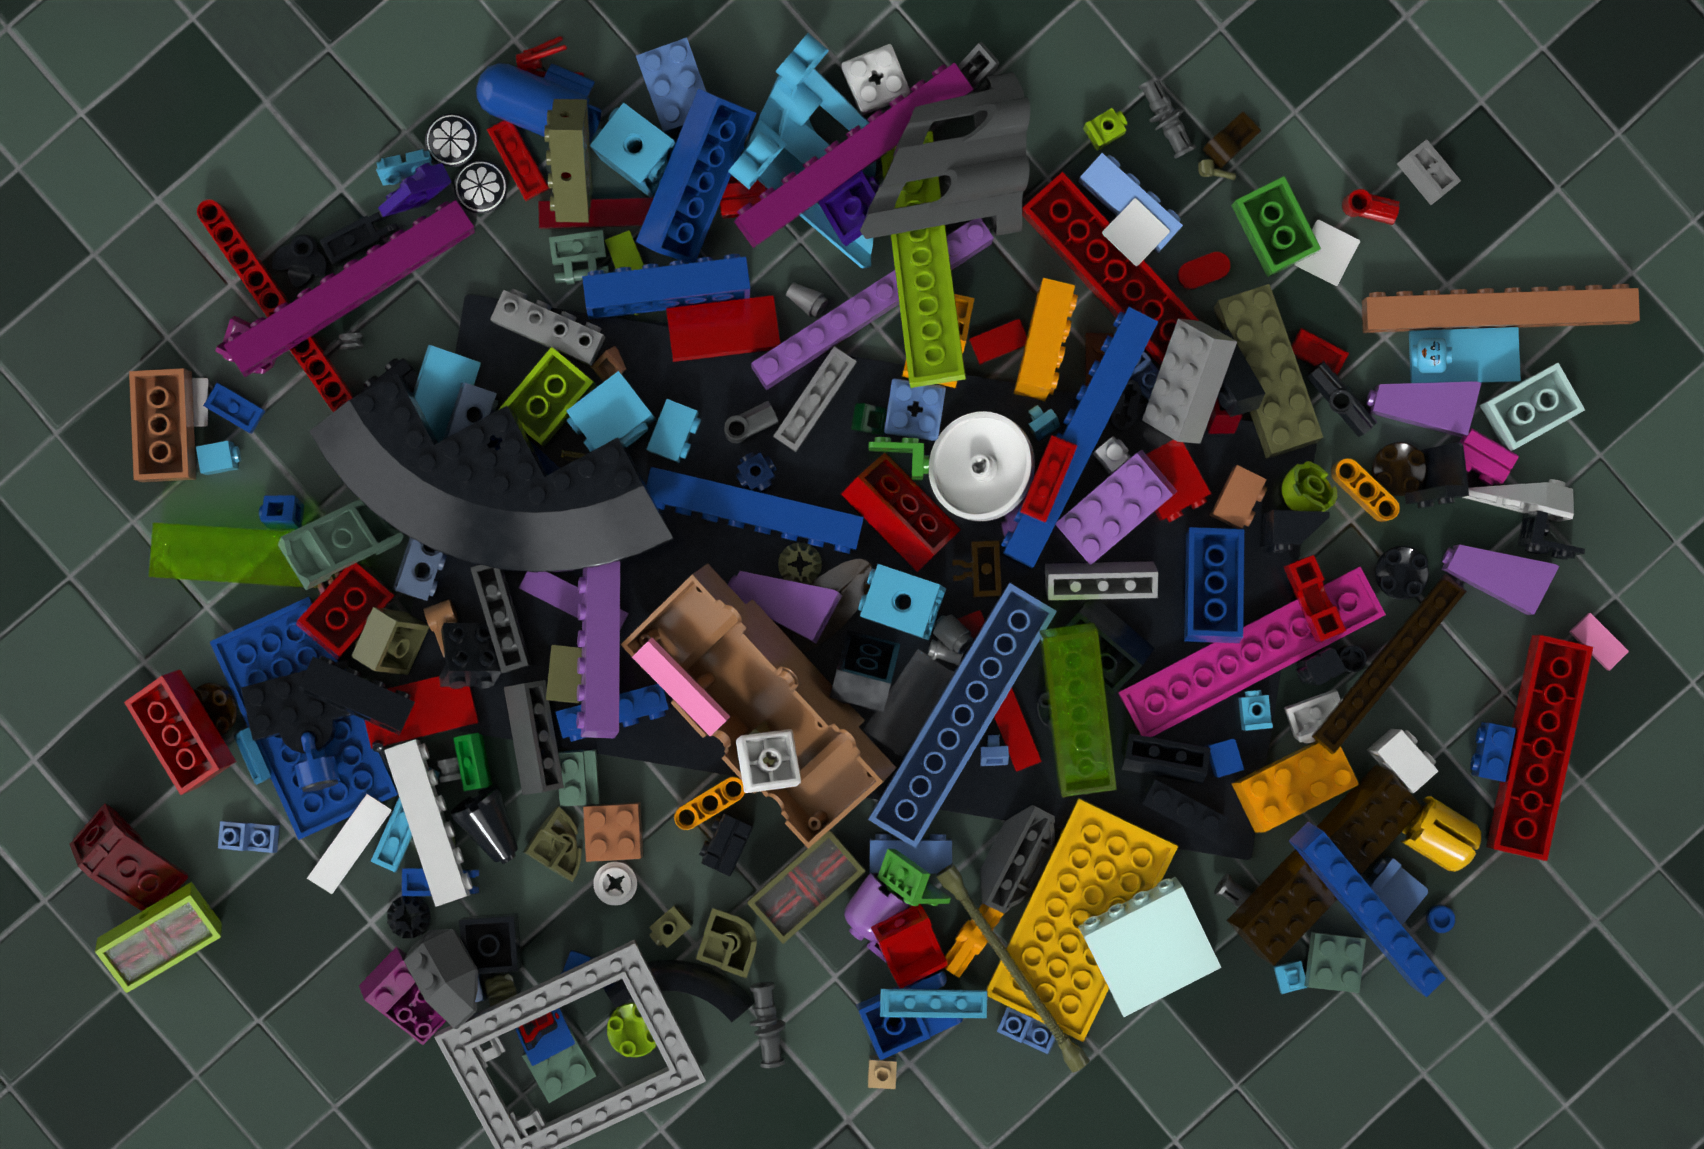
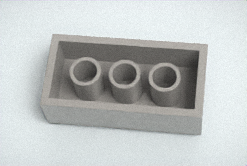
[1142,318,1237,443]

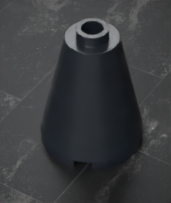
[451,785,518,864]

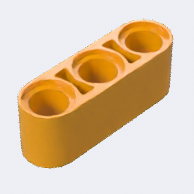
[1331,458,1400,522]
[674,776,745,830]

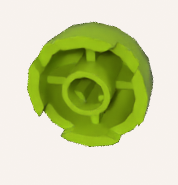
[1281,461,1338,512]

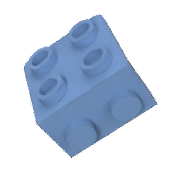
[1364,856,1428,925]

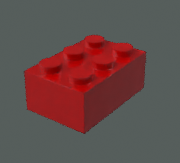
[296,563,394,660]

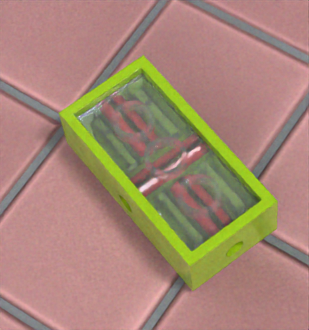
[95,882,222,993]

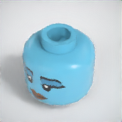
[1413,338,1453,373]

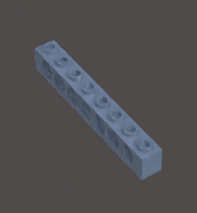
[393,383,498,601]

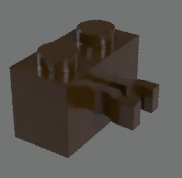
[952,541,1002,597]

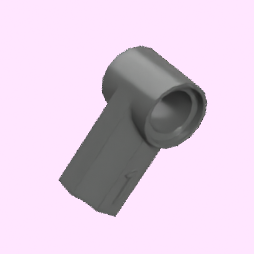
[724,401,778,443]

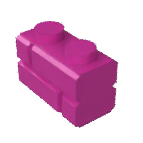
[1460,428,1519,486]

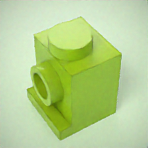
[1083,108,1127,151]

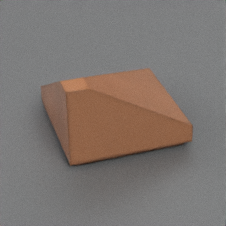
[591,346,626,382]

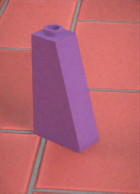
[1366,381,1481,437]
[1441,545,1559,615]
[728,571,842,643]

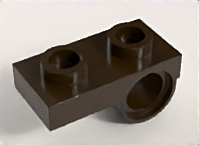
[1202,111,1261,169]

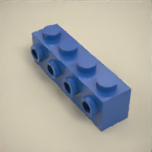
[556,684,671,742]

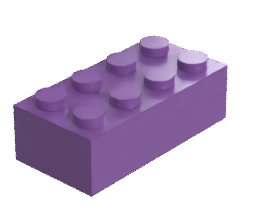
[1055,450,1178,565]

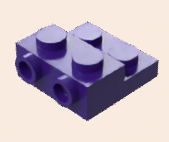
[378,163,451,217]
[818,170,880,246]

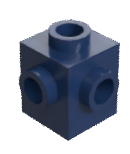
[736,452,777,493]

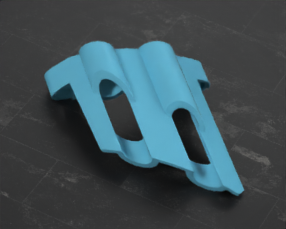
[728,33,876,269]

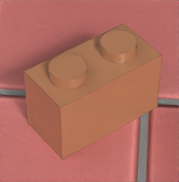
[1210,465,1267,529]

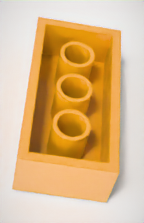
[1014,278,1078,401]
[1231,741,1359,833]

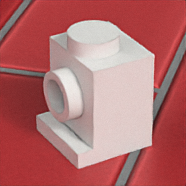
[1092,436,1131,474]

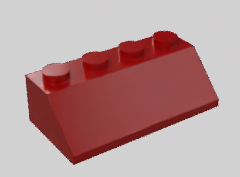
[841,453,961,572]

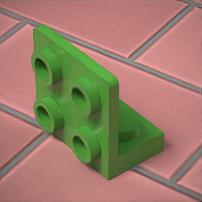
[877,849,951,906]

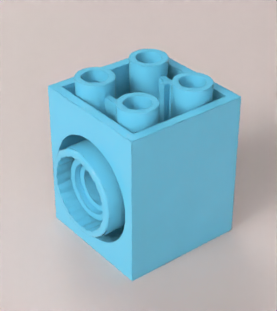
[590,103,676,198]
[566,371,656,452]
[858,564,946,640]

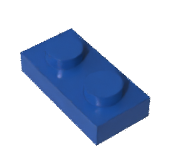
[203,383,265,434]

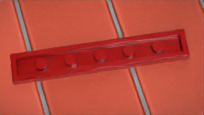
[958,610,1042,772]

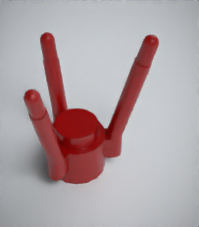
[516,36,584,77]

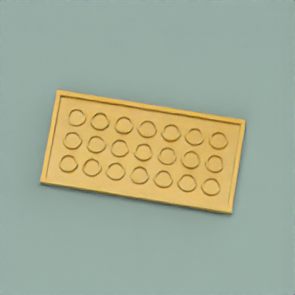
[986,798,1178,1042]

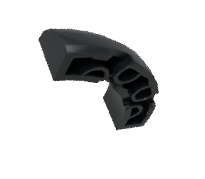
[603,960,754,1023]

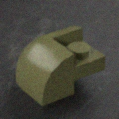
[696,908,757,978]

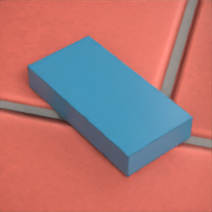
[234,727,271,785]

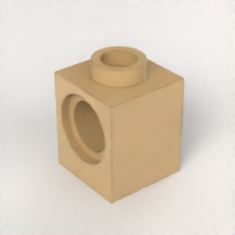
[868,1055,897,1089]

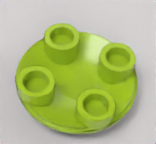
[607,1002,657,1057]

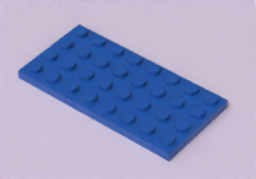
[210,597,399,840]

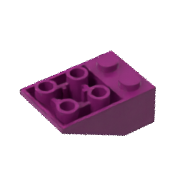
[359,946,446,1045]

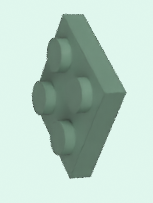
[1304,932,1366,993]
[522,1027,597,1103]

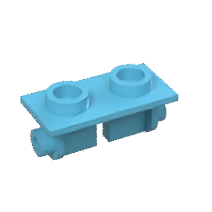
[376,149,432,186]

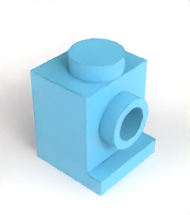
[1238,690,1273,731]

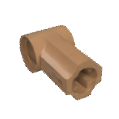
[424,599,458,658]

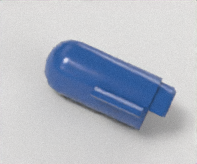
[476,63,602,143]

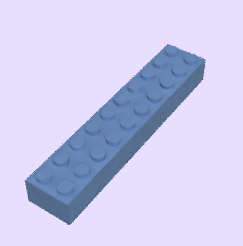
[867,583,1057,848]

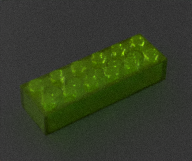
[149,523,318,589]
[1039,623,1117,797]

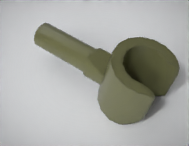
[1198,159,1236,180]

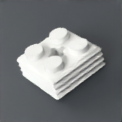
[842,44,910,115]
[736,729,801,793]

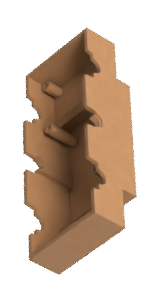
[620,564,896,849]

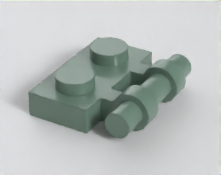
[549,230,609,285]

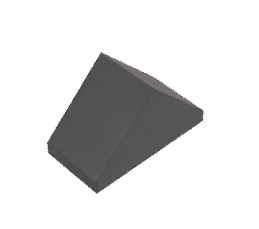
[958,41,999,95]

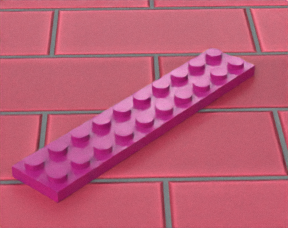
[1118,567,1386,737]

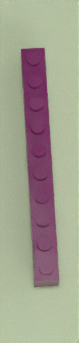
[734,63,973,248]
[224,200,475,377]

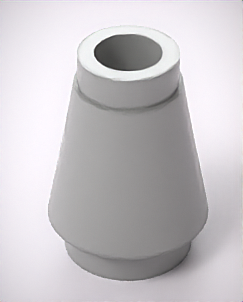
[786,282,828,318]

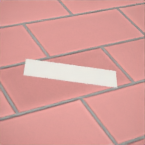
[307,794,392,894]

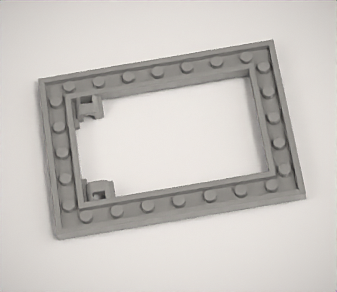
[434,940,706,1149]

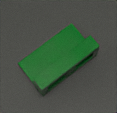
[454,733,492,791]

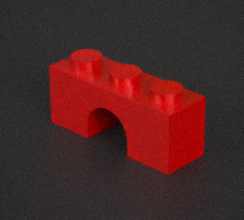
[1283,555,1346,642]

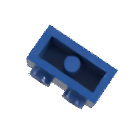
[1470,722,1516,782]

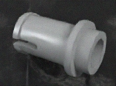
[927,639,963,666]

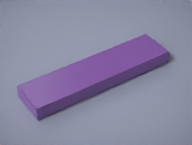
[519,571,629,630]

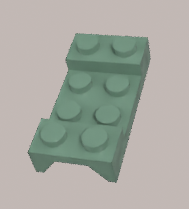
[278,499,404,590]

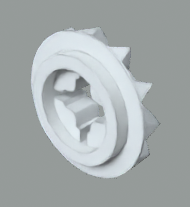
[594,862,637,905]

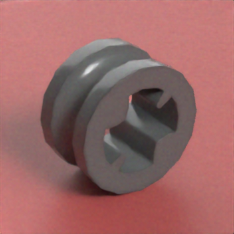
[339,333,364,350]

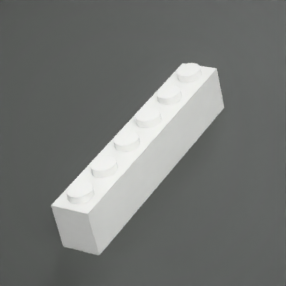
[384,739,473,907]

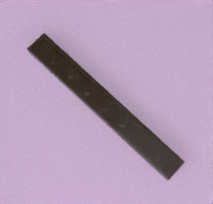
[1312,574,1467,754]

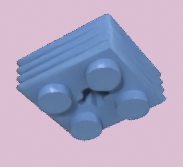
[884,379,946,441]

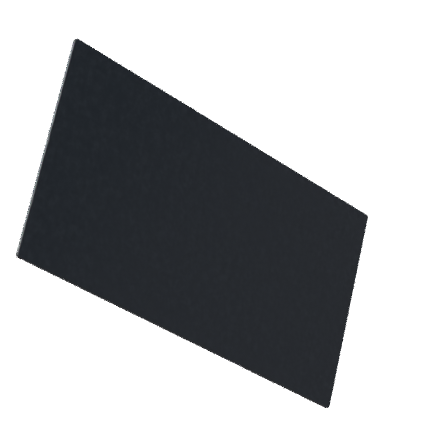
[399,294,1317,860]

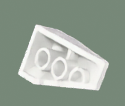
[1462,479,1574,522]

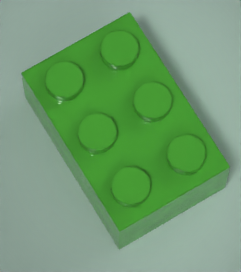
[1231,176,1321,278]

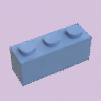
[870,834,952,874]

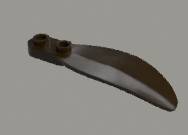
[777,559,872,653]

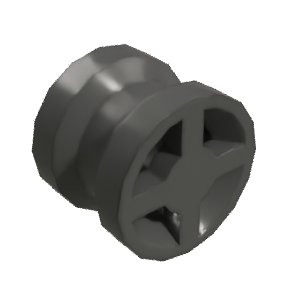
[436,757,461,783]

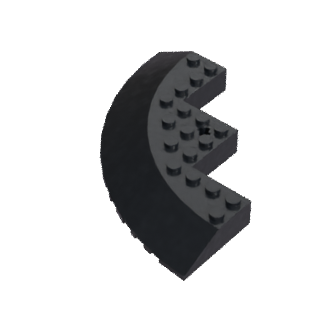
[309,374,674,573]

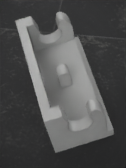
[1397,139,1461,205]

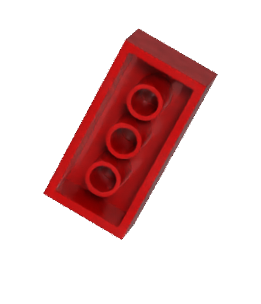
[124,669,237,795]

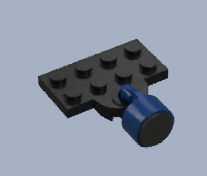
[241,659,352,792]

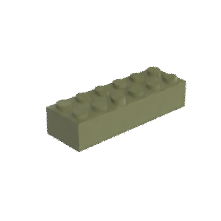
[1213,284,1323,459]

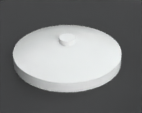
[929,411,1035,521]

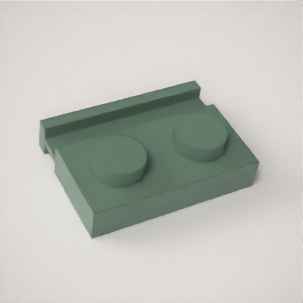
[558,749,600,806]

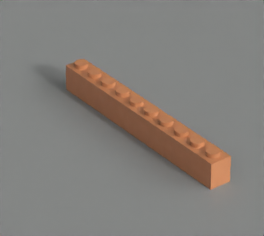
[1362,284,1640,333]

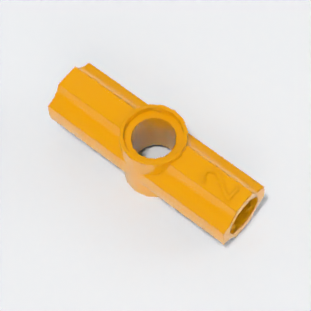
[944,903,1004,978]

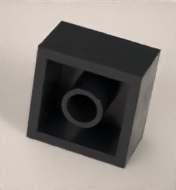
[459,913,522,974]

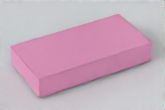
[1569,613,1629,671]

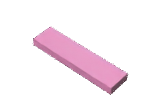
[632,638,730,736]

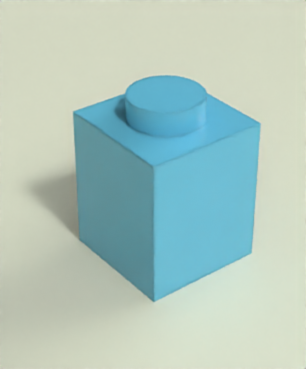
[196,441,241,475]

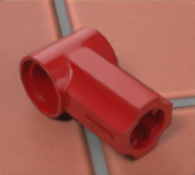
[1342,189,1400,225]

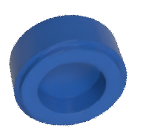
[1426,905,1455,933]

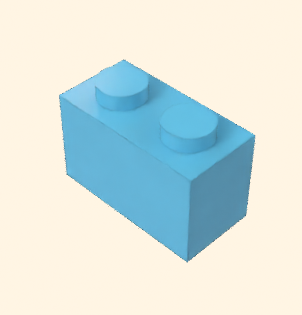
[647,399,701,463]

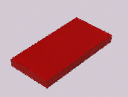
[666,295,780,362]
[365,676,479,749]

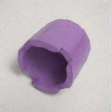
[844,872,912,942]

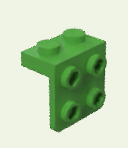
[869,437,929,480]

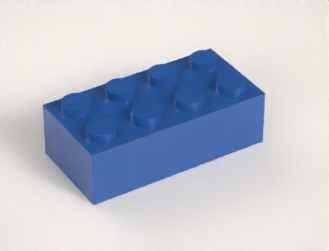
[1184,527,1244,643]

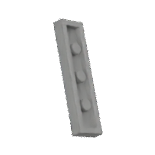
[773,346,857,452]

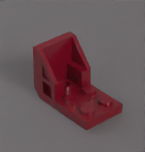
[69,803,188,911]

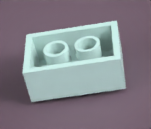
[1479,363,1585,451]

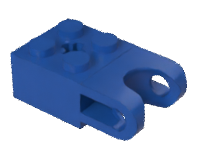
[856,969,963,1060]

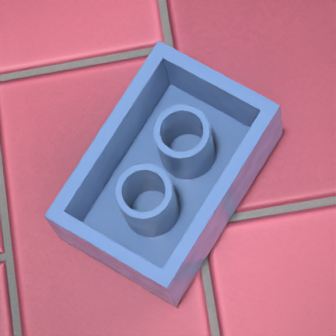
[636,37,706,137]

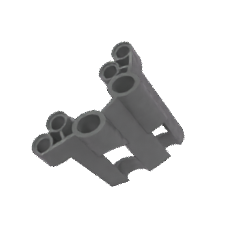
[859,72,1030,239]

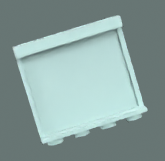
[1078,877,1221,1017]

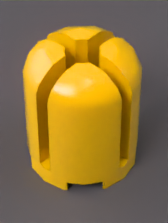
[1401,796,1481,872]

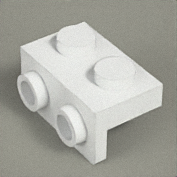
[1284,689,1340,744]

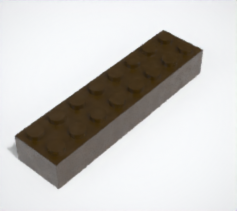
[1226,765,1423,966]

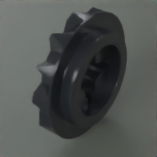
[387,896,431,938]

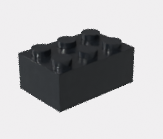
[829,630,900,712]

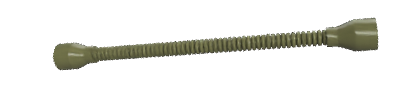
[936,864,1090,1073]

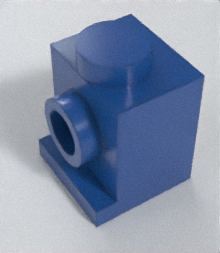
[259,495,304,530]

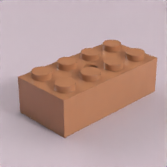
[129,368,196,482]

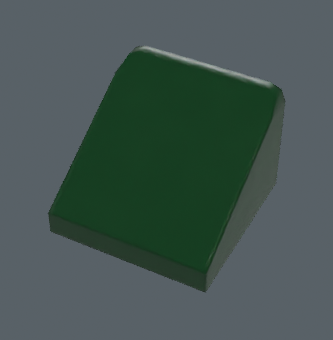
[851,403,887,435]

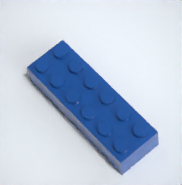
[636,89,757,263]
[582,254,750,320]

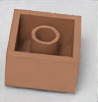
[583,802,643,862]

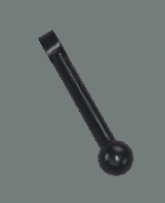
[372,740,395,784]

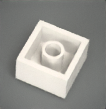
[1367,729,1438,793]

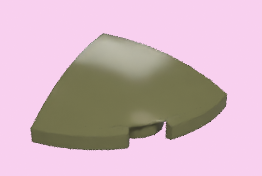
[523,806,581,882]

